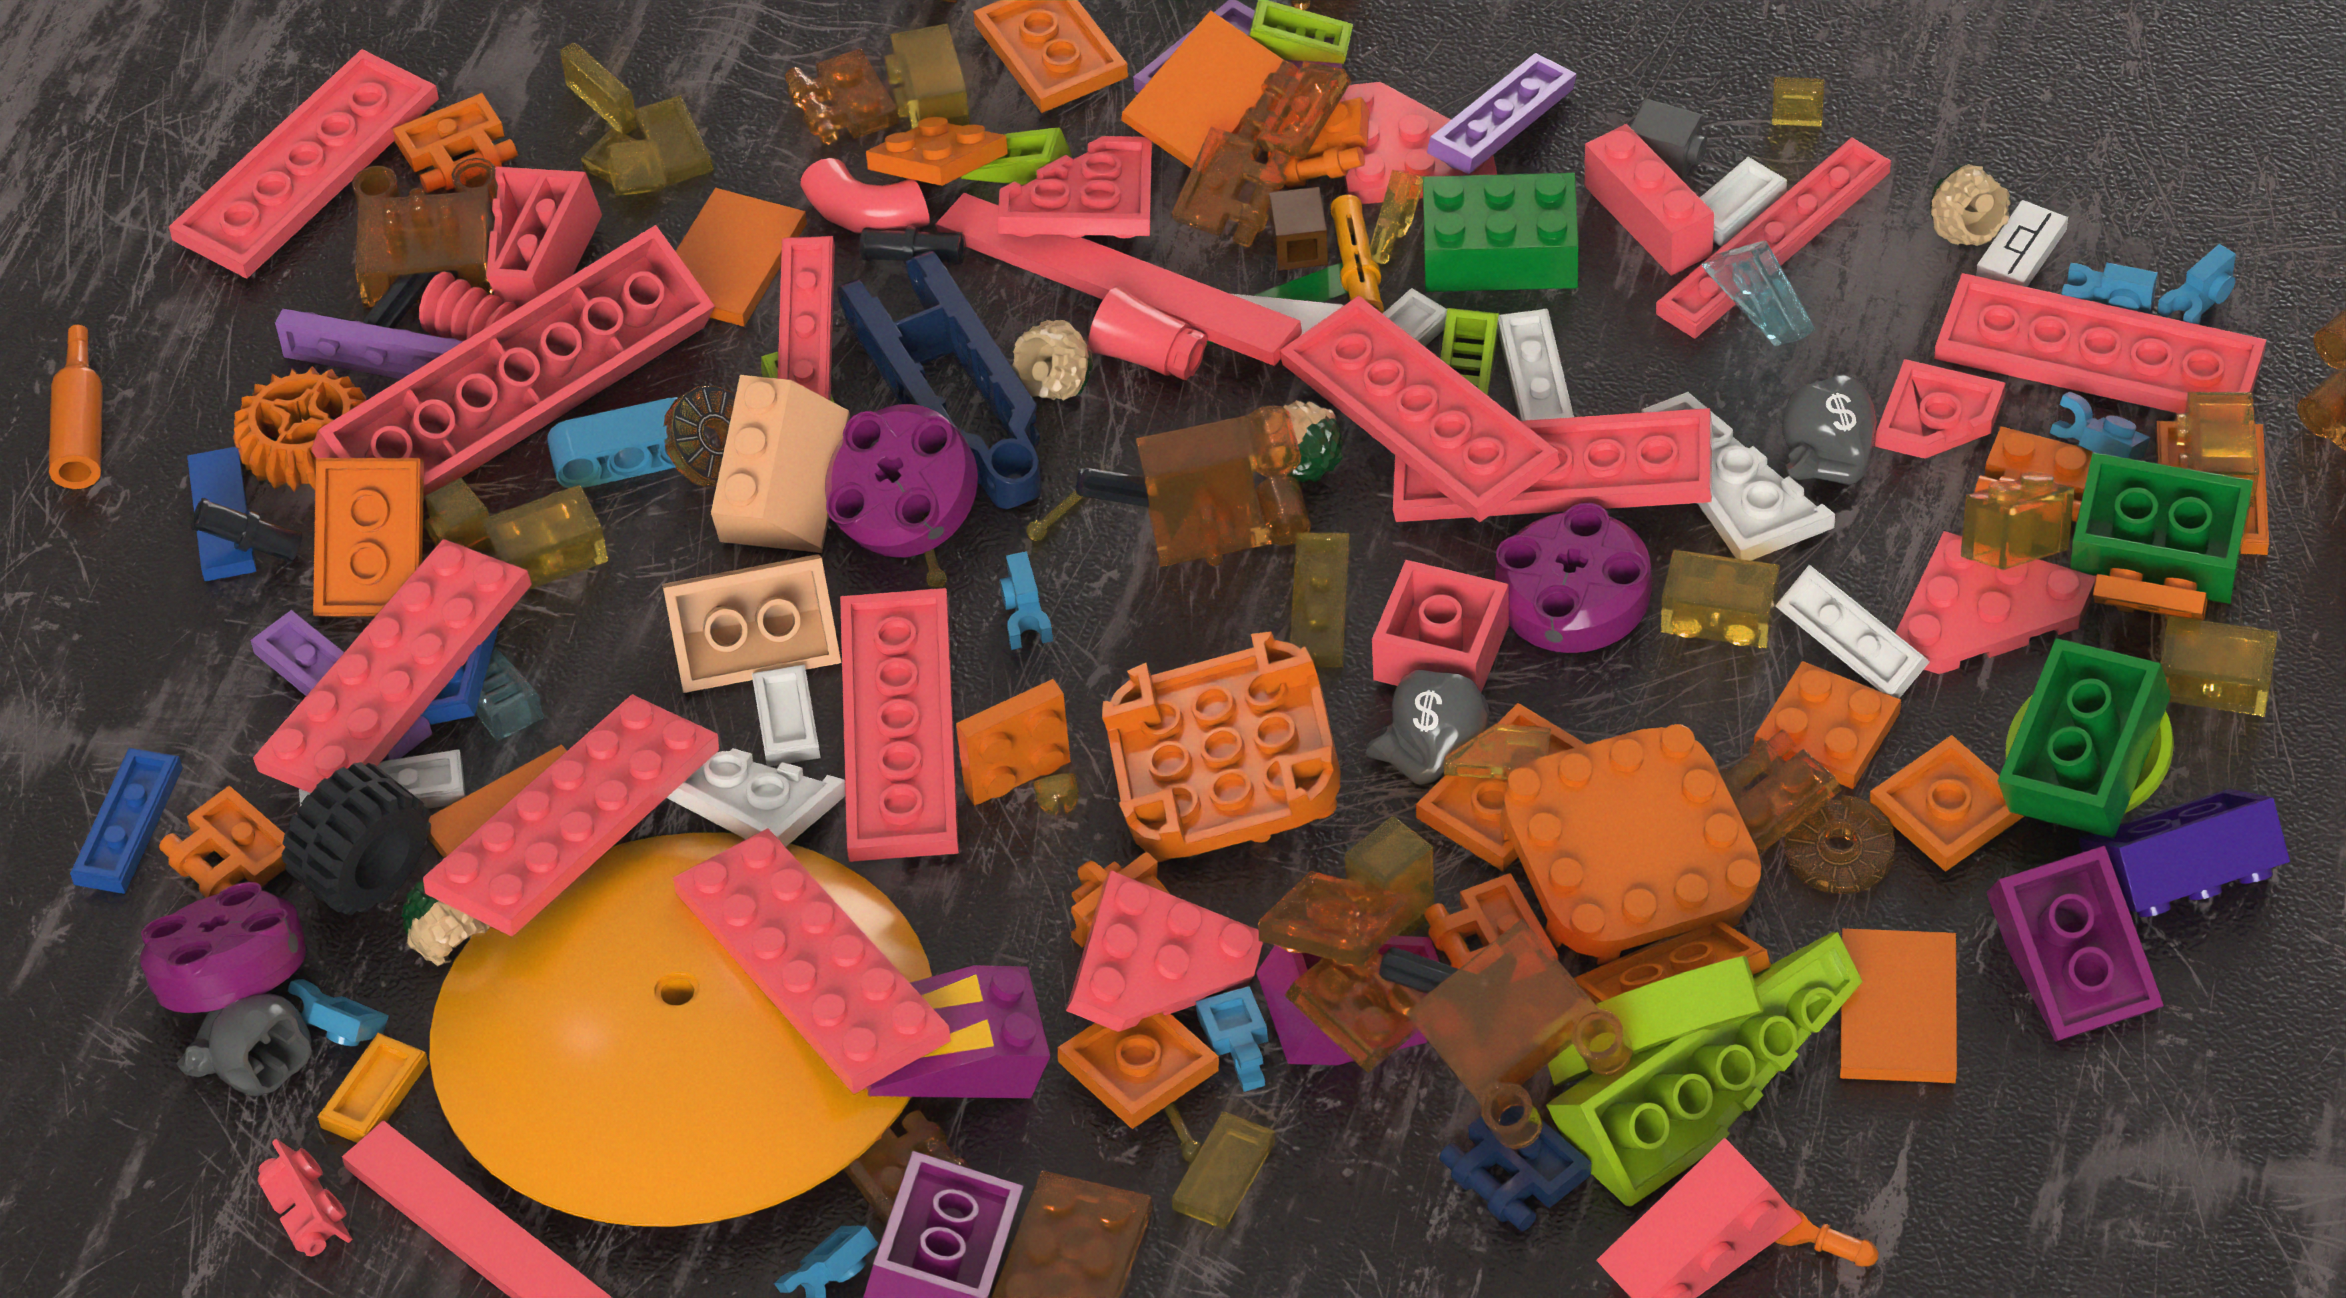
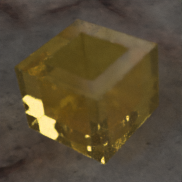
[425,478,495,552]

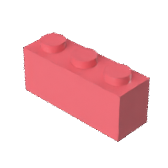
[1584,124,1714,276]

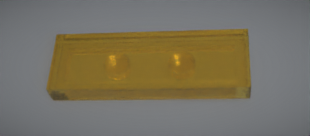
[1290,532,1350,667]

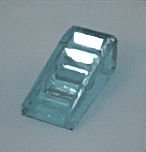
[476,646,544,742]

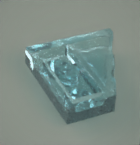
[1702,240,1816,346]

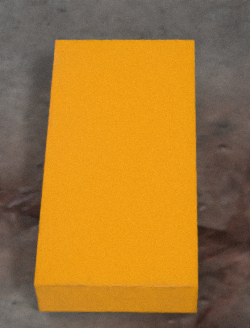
[318,1033,429,1143]

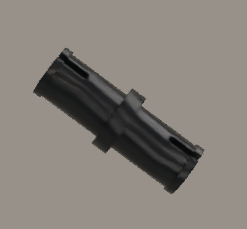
[860,226,965,265]
[191,498,302,563]

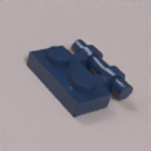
[1439,1093,1591,1231]

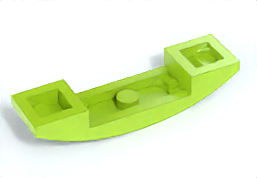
[1538,956,1764,1086]

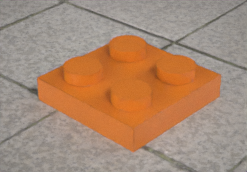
[866,117,1008,186]
[1754,661,1901,789]
[956,679,1071,806]
[1869,735,2024,872]
[1058,1012,1219,1129]

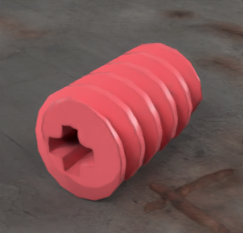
[419,272,518,341]

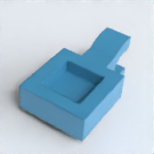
[2157,244,2236,325]
[2062,262,2158,314]
[2050,392,2151,460]
[999,551,1053,650]
[288,979,389,1046]
[1195,986,1268,1092]
[774,1226,878,1298]

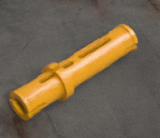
[1330,195,1384,314]

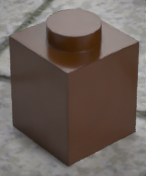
[1269,187,1328,271]

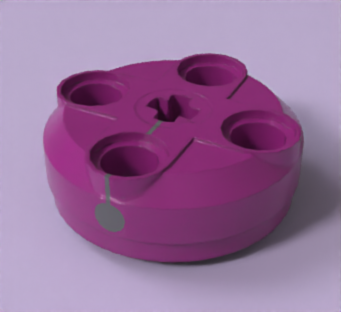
[825,404,978,557]
[1495,503,1652,653]
[140,882,306,1013]

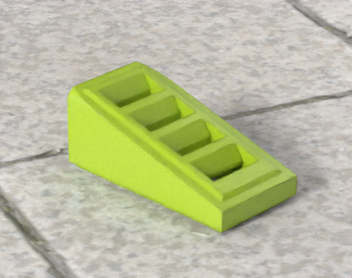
[1248,0,1353,64]
[961,128,1072,185]
[1440,308,1499,396]

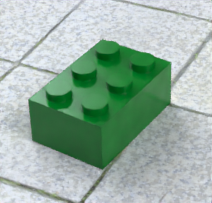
[1423,173,1578,292]
[2070,453,2254,604]
[1998,638,2171,839]

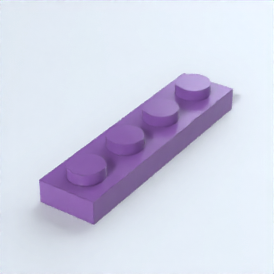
[1427,53,1576,174]
[275,309,463,379]
[251,610,432,761]

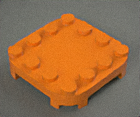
[1102,632,1341,862]
[1499,724,1761,965]

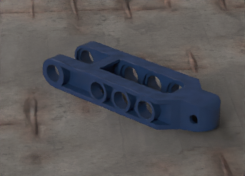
[837,250,1042,509]

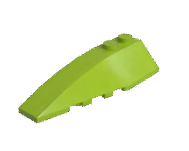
[1546,932,1863,1206]

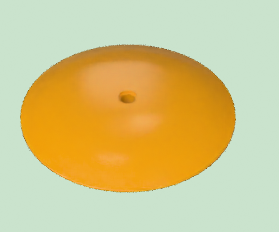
[429,833,932,1227]

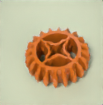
[233,366,367,492]

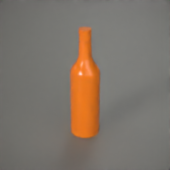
[49,325,103,489]

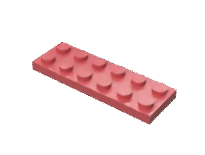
[169,49,439,279]
[1934,273,2266,424]
[1279,295,1560,522]
[1393,408,1712,522]
[253,539,532,793]
[840,588,959,862]
[423,694,719,937]
[673,828,951,1094]

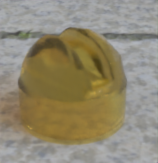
[1033,773,1079,816]

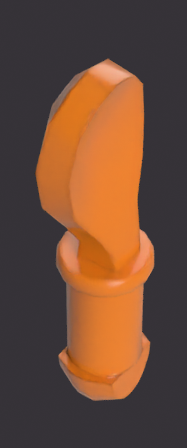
[1775,1207,1879,1267]

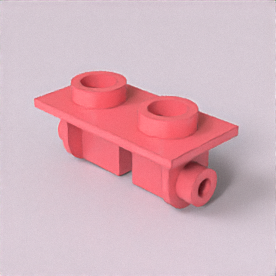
[258,1139,353,1256]

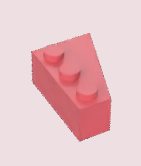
[486,167,602,308]
[1596,1138,1803,1298]

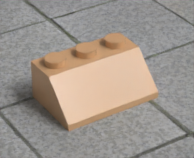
[711,375,850,553]
[662,554,841,693]

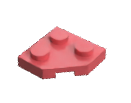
[1875,359,2006,459]

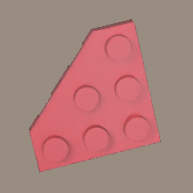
[1331,82,1497,204]
[998,136,1152,238]
[1895,531,2096,674]
[1066,871,1265,1032]

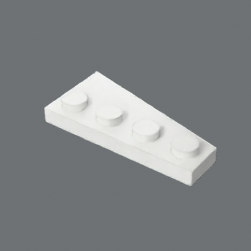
[1641,392,1835,565]
[667,748,846,847]

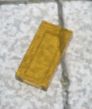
[560,42,637,136]
[634,95,713,185]
[1172,1111,1275,1230]

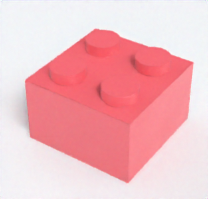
[1372,560,1509,693]

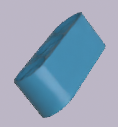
[547,397,701,489]

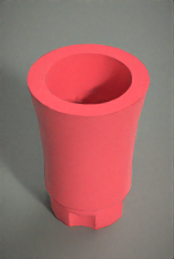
[1088,286,1207,380]

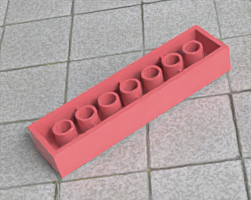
[311,225,715,501]

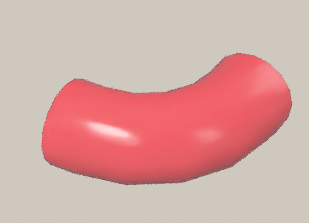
[800,158,930,233]

